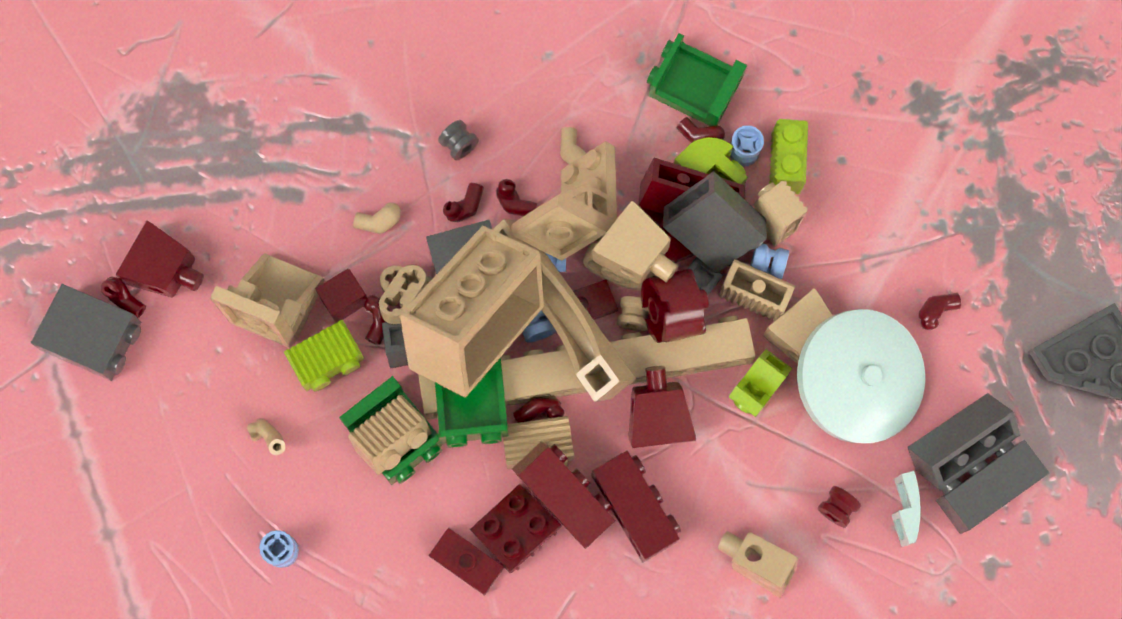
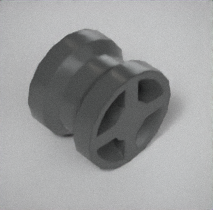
[438,120,479,160]

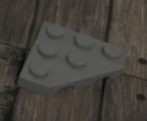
[1029,303,1122,401]

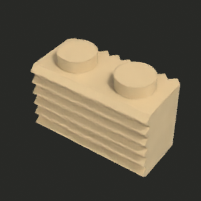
[753,181,808,247]
[719,259,795,322]
[348,395,431,475]
[503,416,574,473]

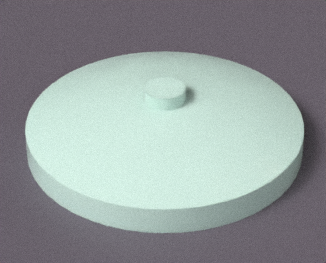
[797,309,925,443]

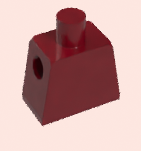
[115,221,204,297]
[628,366,696,448]

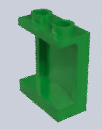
[647,33,747,126]
[435,357,509,448]
[339,376,444,485]

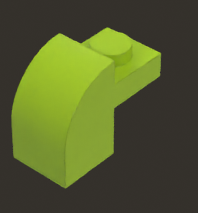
[674,137,748,185]
[729,349,792,417]

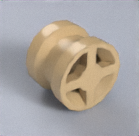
[617,296,649,331]

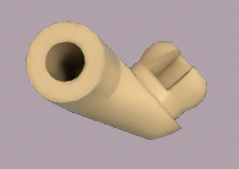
[560,127,586,165]
[353,203,401,234]
[247,419,286,455]

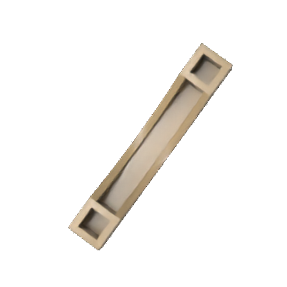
[492,219,636,402]

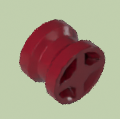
[818,486,861,528]

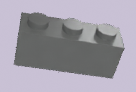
[907,393,1021,490]
[936,440,1049,534]

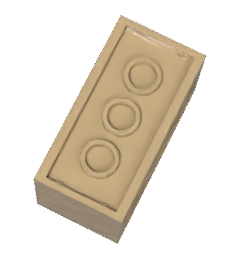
[400,226,544,398]

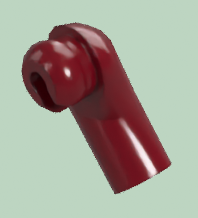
[676,117,725,143]
[496,179,537,217]
[443,183,484,222]
[101,277,146,318]
[919,293,961,330]
[364,295,386,346]
[513,398,565,423]

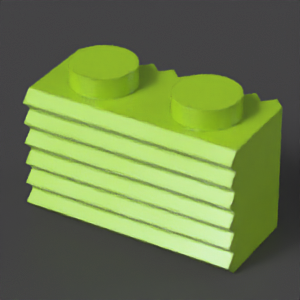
[769,119,808,194]
[284,320,364,392]

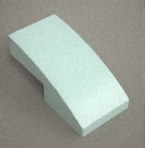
[892,471,921,547]

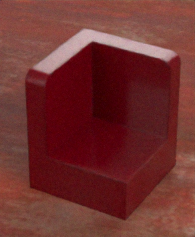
[315,269,367,323]

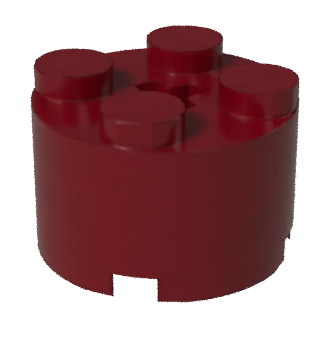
[641,269,709,343]

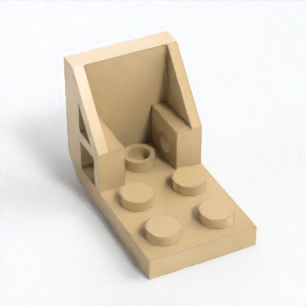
[512,141,617,261]
[210,253,325,348]

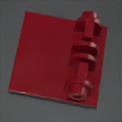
[470,484,562,573]

